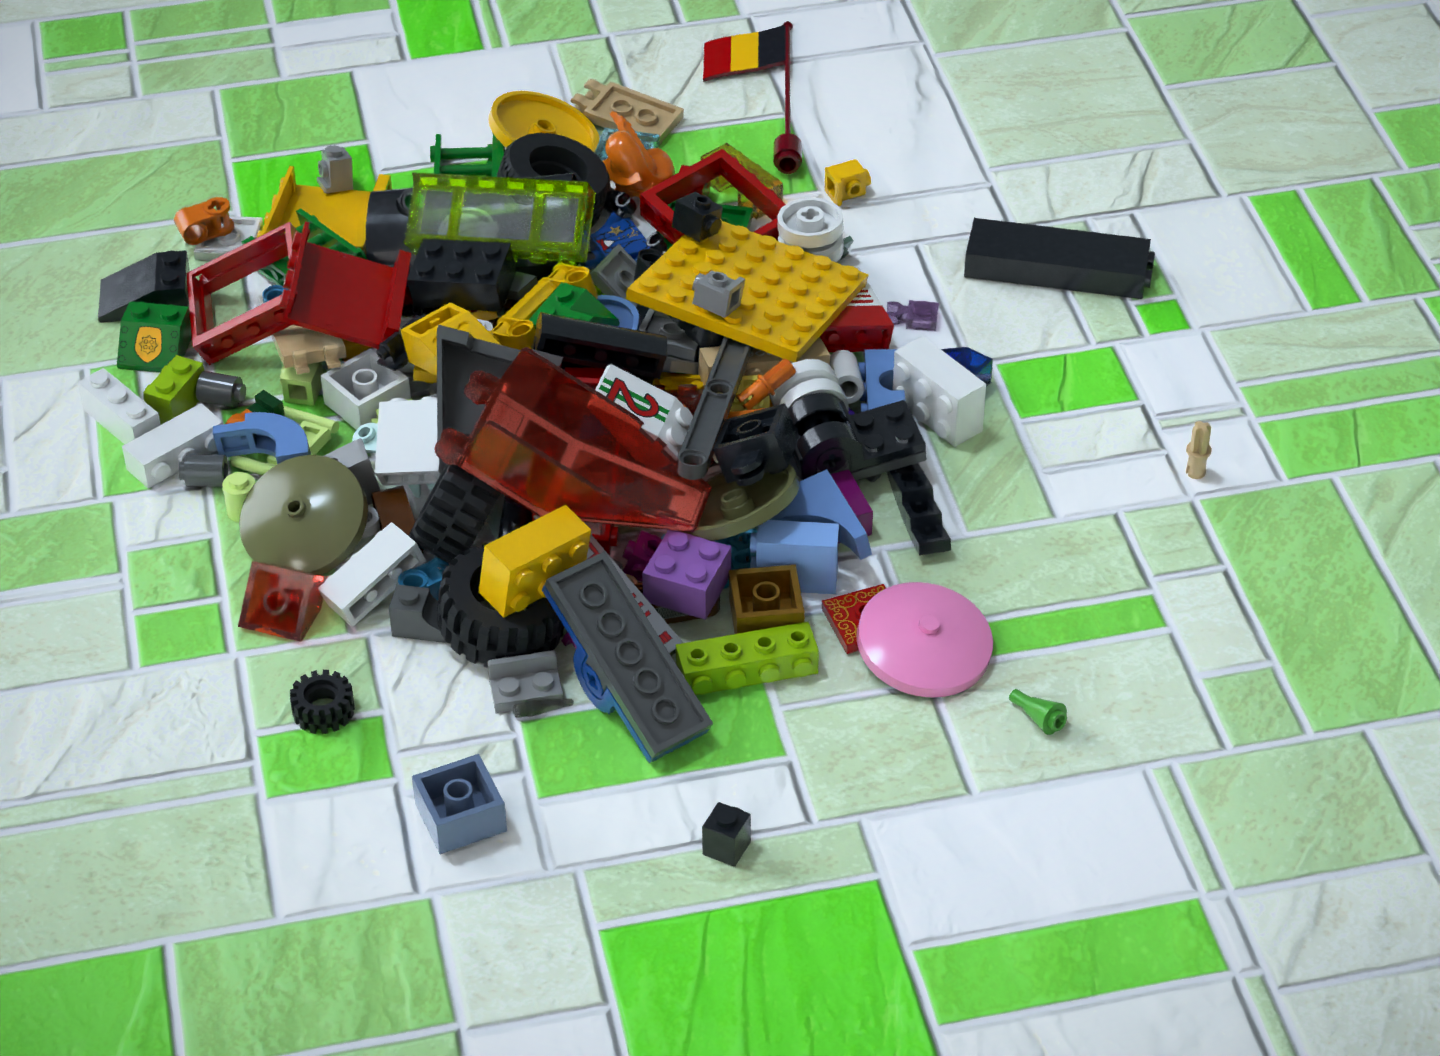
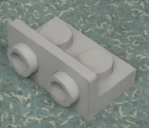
[488,650,564,714]

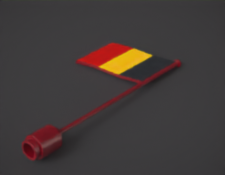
[703,21,802,174]

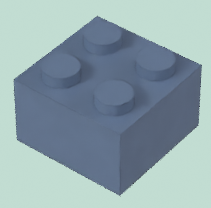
[412,754,507,854]

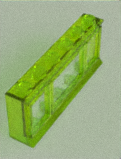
[403,172,595,266]

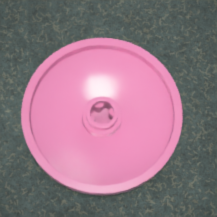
[857,582,993,698]

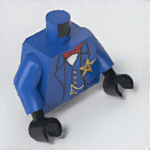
[579,192,668,270]

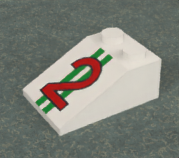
[588,364,693,473]

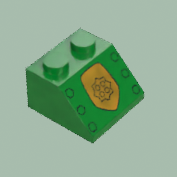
[117,301,192,373]

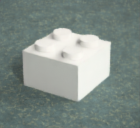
[320,348,411,430]

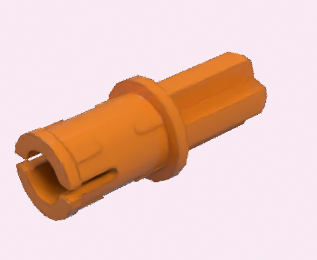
[736,359,796,410]

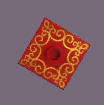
[821,584,886,654]

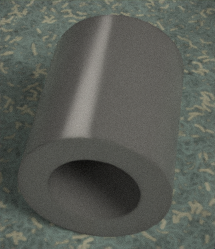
[196,371,246,408]
[179,455,228,487]

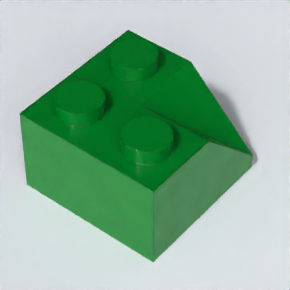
[529,282,620,330]

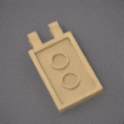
[571,79,684,148]
[271,325,347,375]

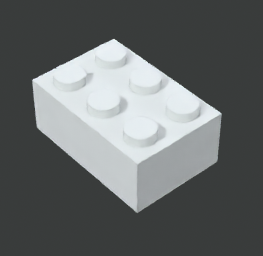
[893,336,986,447]

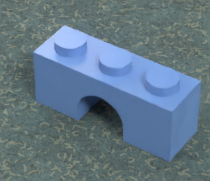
[858,349,905,412]

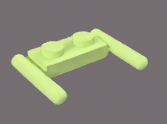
[230,406,339,475]

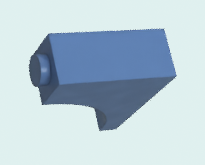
[769,469,872,560]

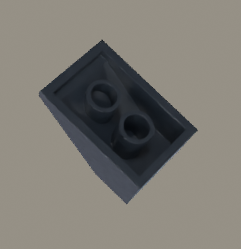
[98,250,190,323]

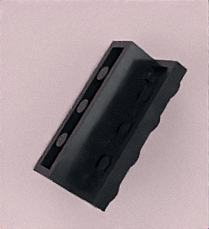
[530,312,667,385]

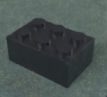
[407,238,517,312]

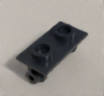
[376,314,426,371]

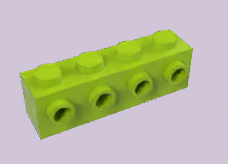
[675,621,819,695]

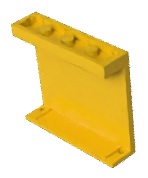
[257,166,392,255]

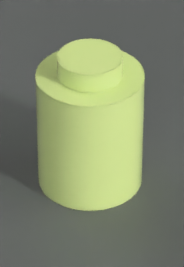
[222,472,255,523]

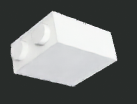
[375,396,447,486]

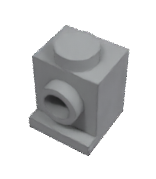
[317,145,353,194]
[692,271,745,318]

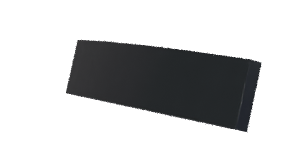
[887,463,951,556]

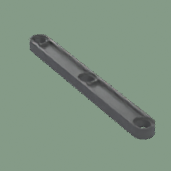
[677,336,753,480]

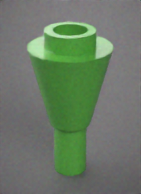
[1009,689,1067,735]

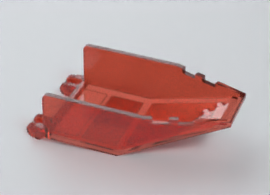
[434,347,712,532]

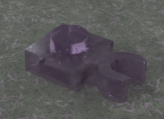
[887,300,939,331]

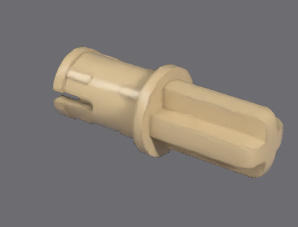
[1185,421,1212,479]

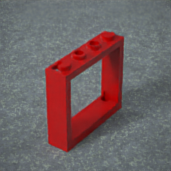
[640,149,786,245]
[186,222,298,365]

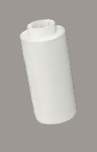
[830,350,864,404]

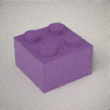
[642,529,731,620]

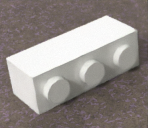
[78,368,161,445]
[122,403,223,489]
[317,522,426,627]

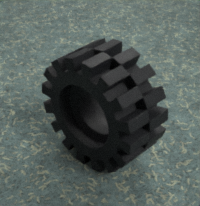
[290,670,355,734]

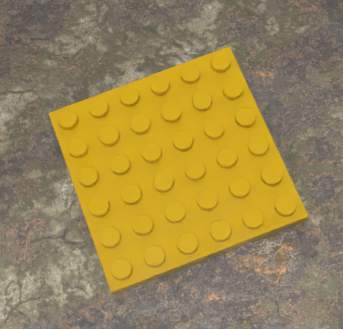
[625,220,869,362]

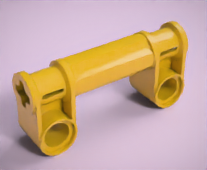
[489,262,598,352]

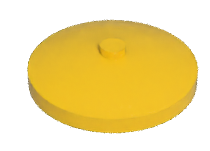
[488,91,600,153]

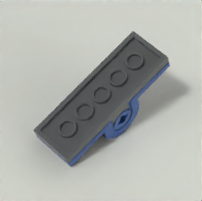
[542,551,713,763]

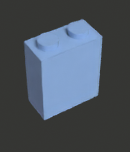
[750,520,839,594]

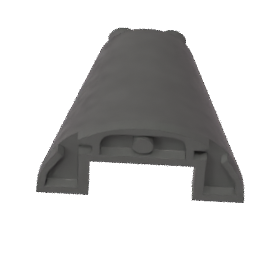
[437,325,563,457]

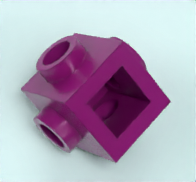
[622,530,662,582]

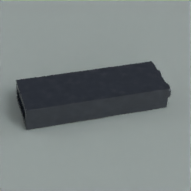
[964,218,1155,299]

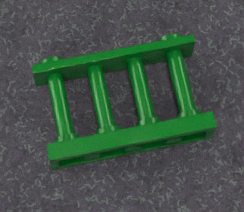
[430,134,505,186]
[242,209,367,286]

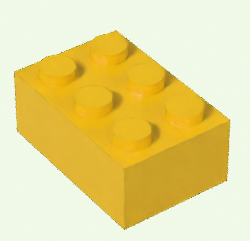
[478,505,591,618]

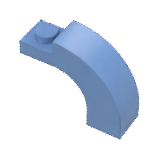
[213,412,311,464]

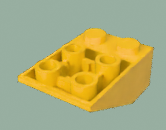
[401,303,501,376]

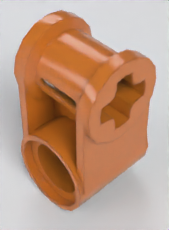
[174,197,234,245]

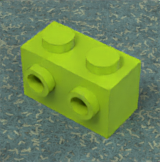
[143,355,204,425]

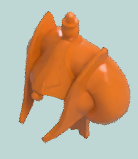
[603,111,675,198]

